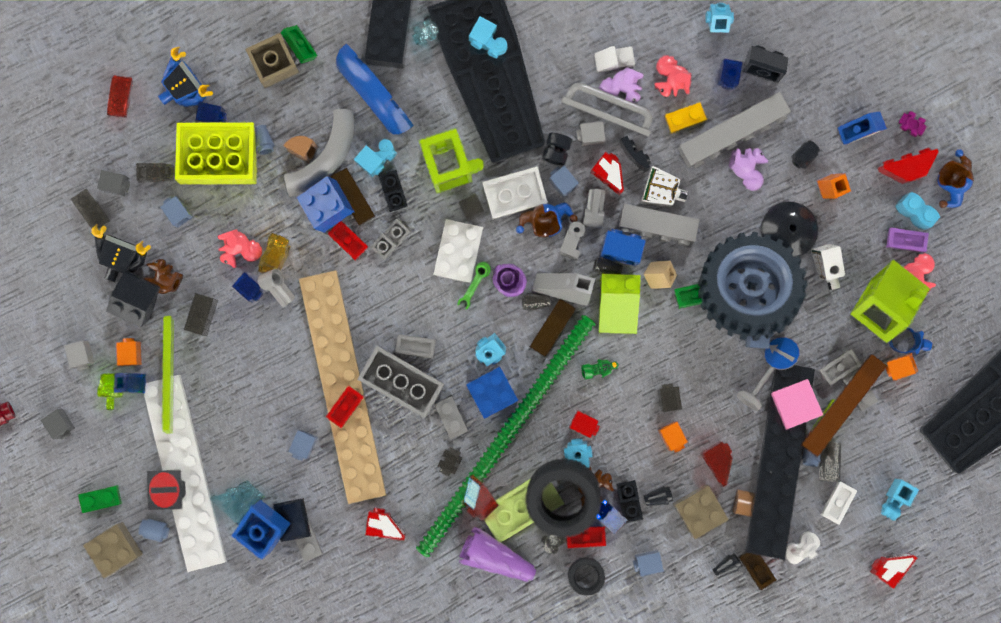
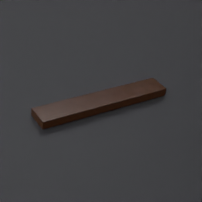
[801,354,887,457]

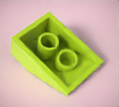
[598,274,641,334]

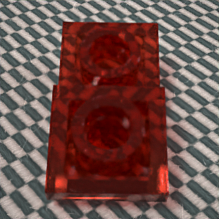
[107,75,133,118]

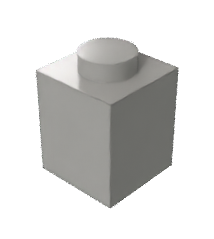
[576,122,605,146]
[64,341,94,371]

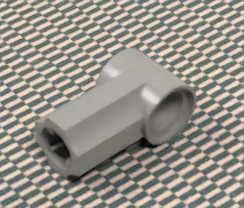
[583,189,606,228]
[258,269,295,307]

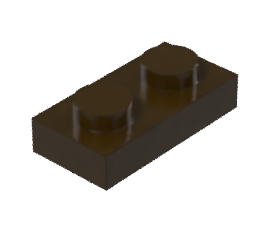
[738,553,777,591]

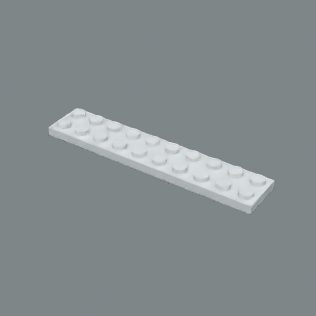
[142,375,227,572]

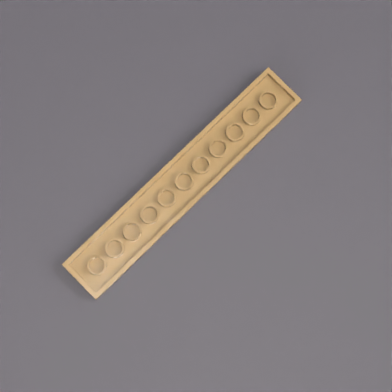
[299,270,386,504]

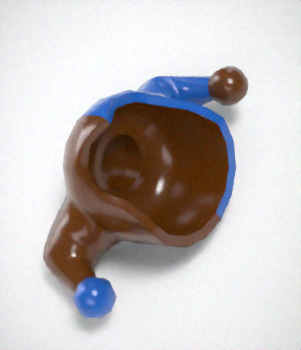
[937,149,974,208]
[516,203,578,238]

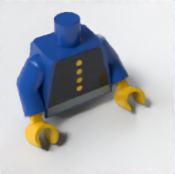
[158,47,213,107]

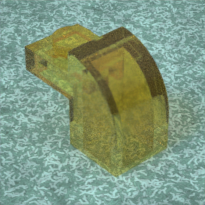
[258,233,291,273]

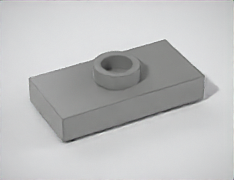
[395,334,436,359]

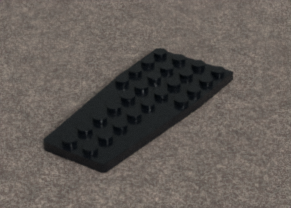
[427,0,545,163]
[920,350,1001,474]

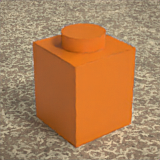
[817,173,851,199]
[116,338,142,366]
[886,353,919,381]
[658,421,688,453]

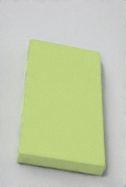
[478,479,564,542]

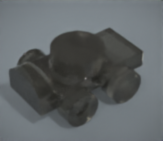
[437,447,463,477]
[541,535,566,555]

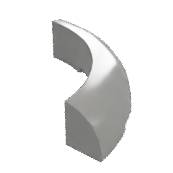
[284,109,355,197]

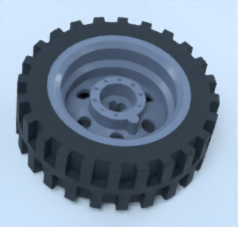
[698,232,808,341]

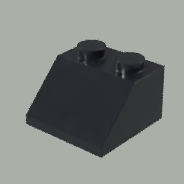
[742,45,788,83]
[106,271,160,327]

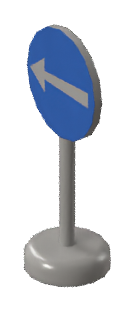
[736,337,800,411]

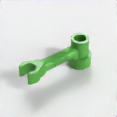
[458,262,491,310]

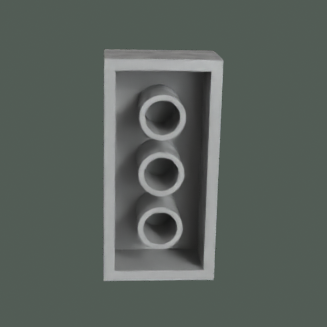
[357,346,445,418]

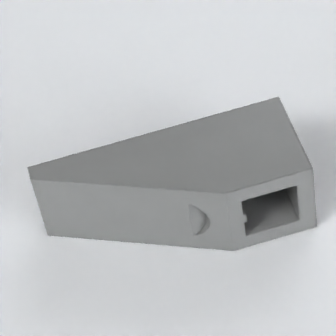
[532,273,595,306]

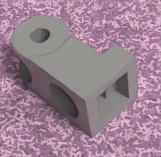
[559,221,585,261]

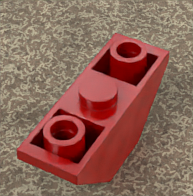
[878,147,939,184]

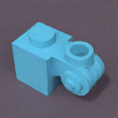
[469,16,507,58]
[354,139,397,177]
[881,478,919,521]

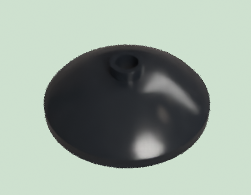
[761,201,818,258]

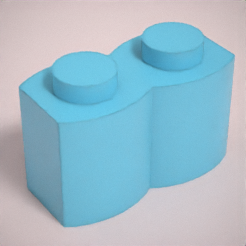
[895,192,940,230]

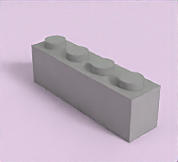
[618,204,700,246]

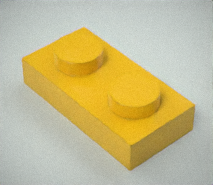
[664,102,707,134]

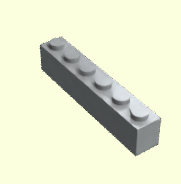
[678,92,791,169]

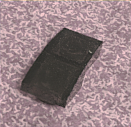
[70,188,110,229]

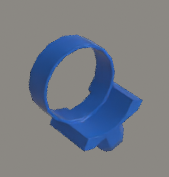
[889,327,933,355]

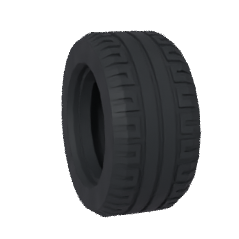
[526,458,601,538]

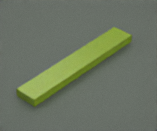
[162,316,174,434]

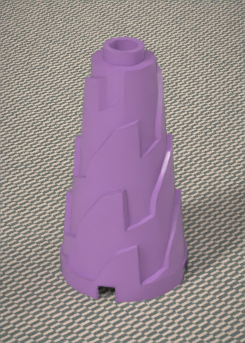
[459,527,536,582]

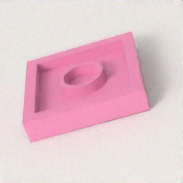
[771,379,823,429]

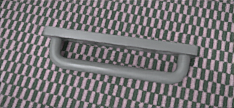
[561,83,652,136]

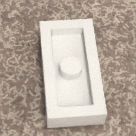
[821,481,857,525]

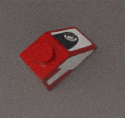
[590,152,624,196]
[365,507,406,540]
[870,553,917,589]

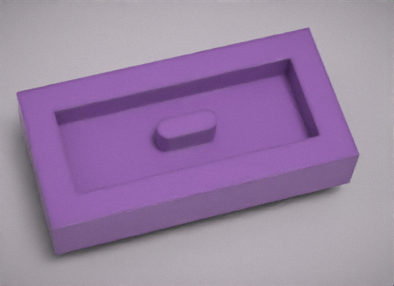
[886,228,929,253]

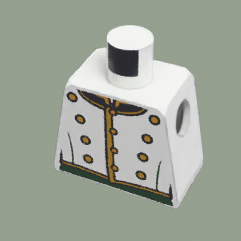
[640,166,688,207]
[811,244,845,290]

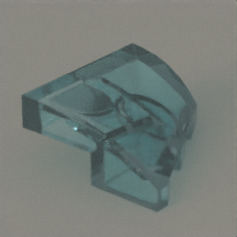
[210,481,265,525]

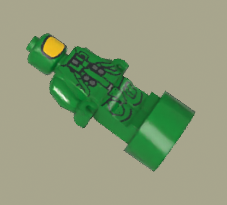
[581,359,619,380]

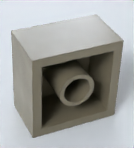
[245,33,299,88]
[672,484,729,539]
[83,522,143,578]

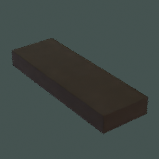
[330,167,376,226]
[529,299,576,357]

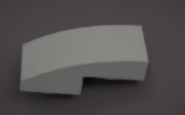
[371,218,412,260]

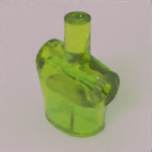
[97,373,124,410]

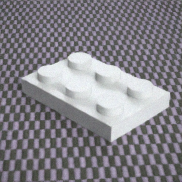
[482,167,548,219]
[433,219,483,283]

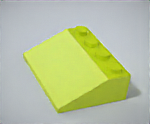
[175,122,257,184]

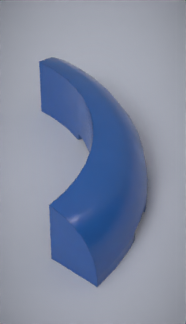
[336,43,414,134]

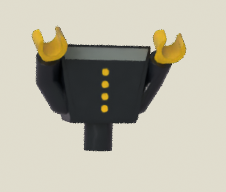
[91,224,151,282]

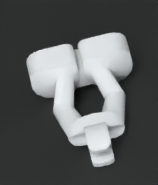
[786,531,820,564]

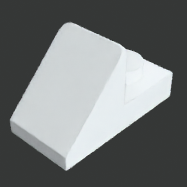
[594,46,635,73]

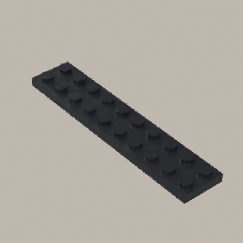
[745,365,815,560]

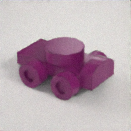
[898,111,927,137]

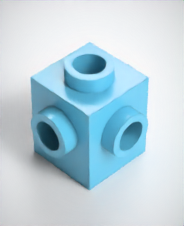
[705,3,734,33]
[475,333,506,366]
[564,438,593,467]

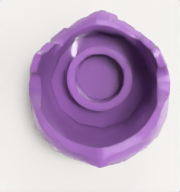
[492,264,527,297]

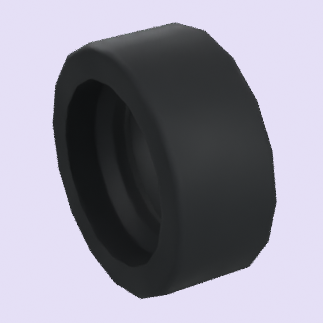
[568,557,605,596]

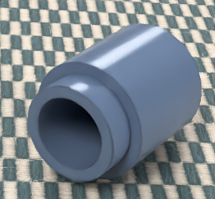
[139,519,170,542]

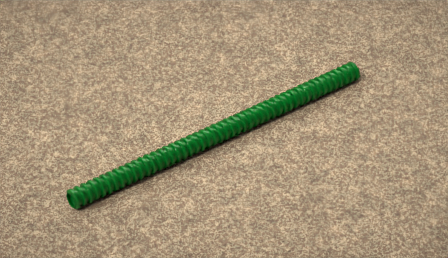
[416,315,596,558]

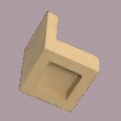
[644,261,677,289]

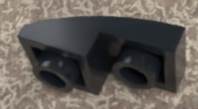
[619,136,651,172]
[378,169,408,212]
[616,480,643,524]

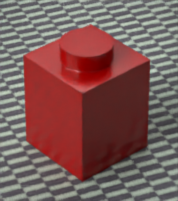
[569,410,600,438]

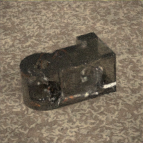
[136,163,174,183]

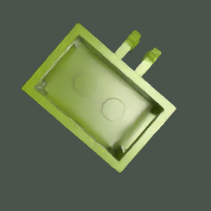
[419,128,484,194]
[850,260,930,343]

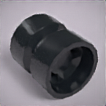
[542,132,572,166]

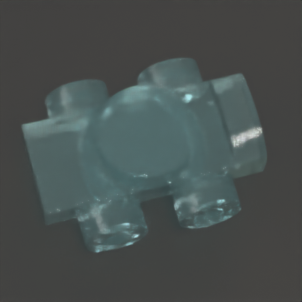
[412,20,439,46]

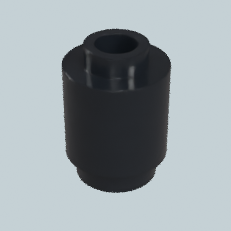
[791,140,820,169]

